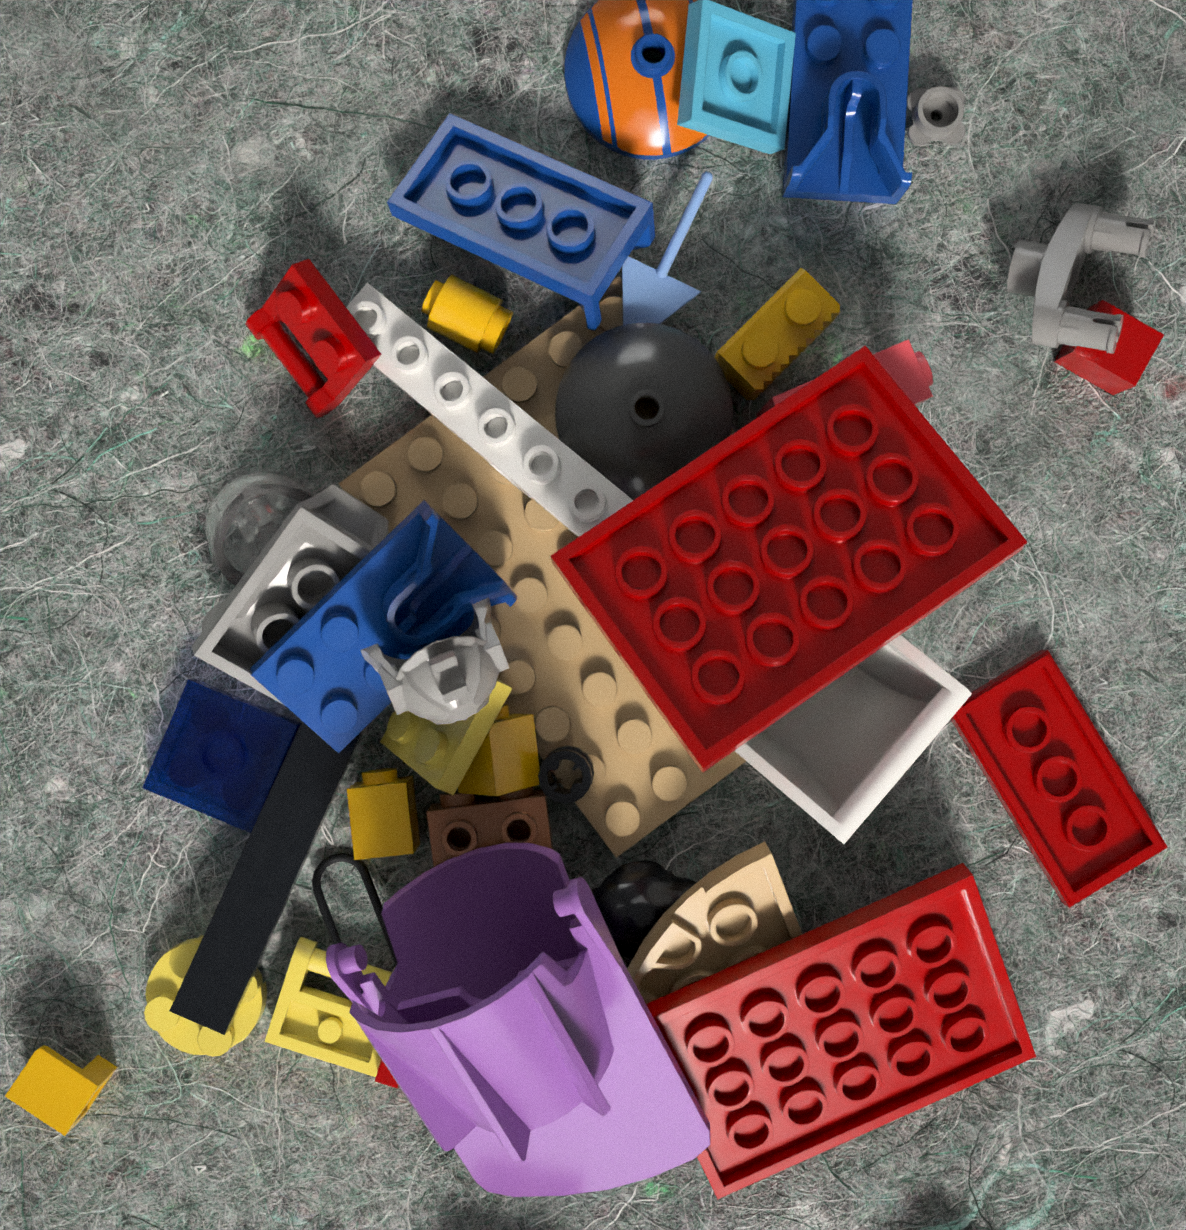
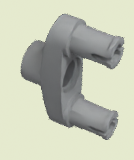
[1007,203,1156,354]

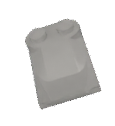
[192,484,389,705]

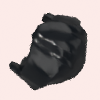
[592,860,697,960]

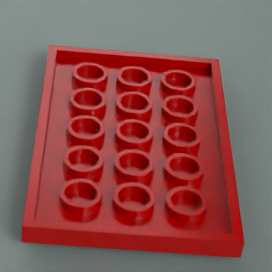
[550,345,1028,773]
[646,863,1036,1200]

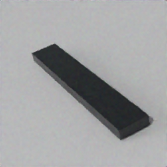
[169,721,366,1035]

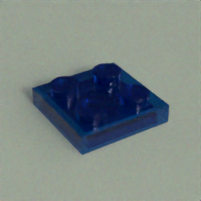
[142,678,301,833]

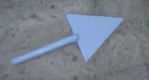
[622,171,713,325]

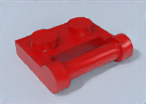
[245,259,382,418]

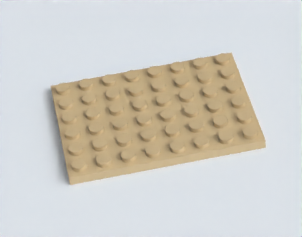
[338,276,746,858]

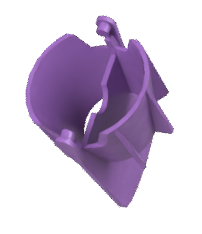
[326,843,711,1197]

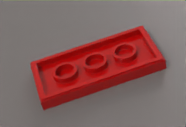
[950,649,1167,908]

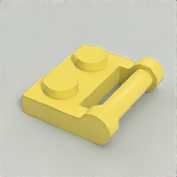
[264,937,395,1077]

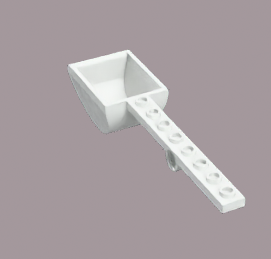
[346,283,972,844]

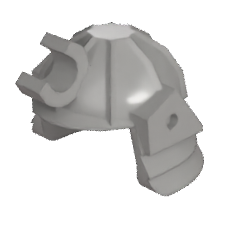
[360,598,509,725]

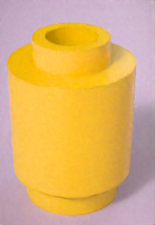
[421,274,513,354]

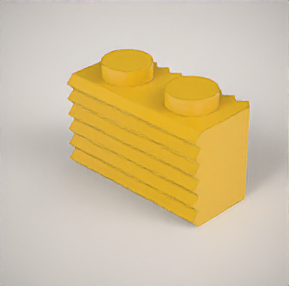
[714,268,840,400]

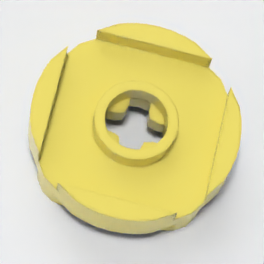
[144,935,267,1057]

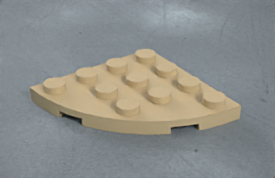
[627,842,802,1004]

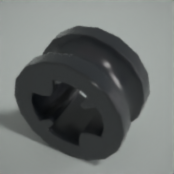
[538,745,595,804]

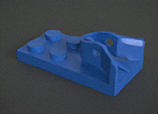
[782,0,913,204]
[387,113,655,331]
[250,500,517,753]

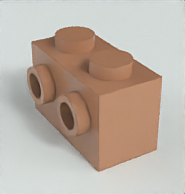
[426,786,554,867]

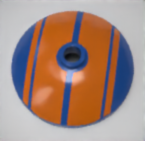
[565,0,710,160]

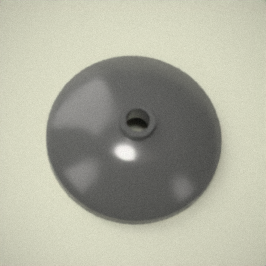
[555,323,733,500]

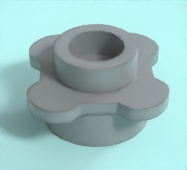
[907,86,966,147]

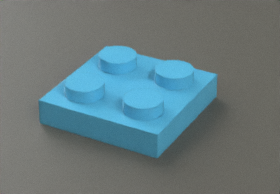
[677,0,796,154]

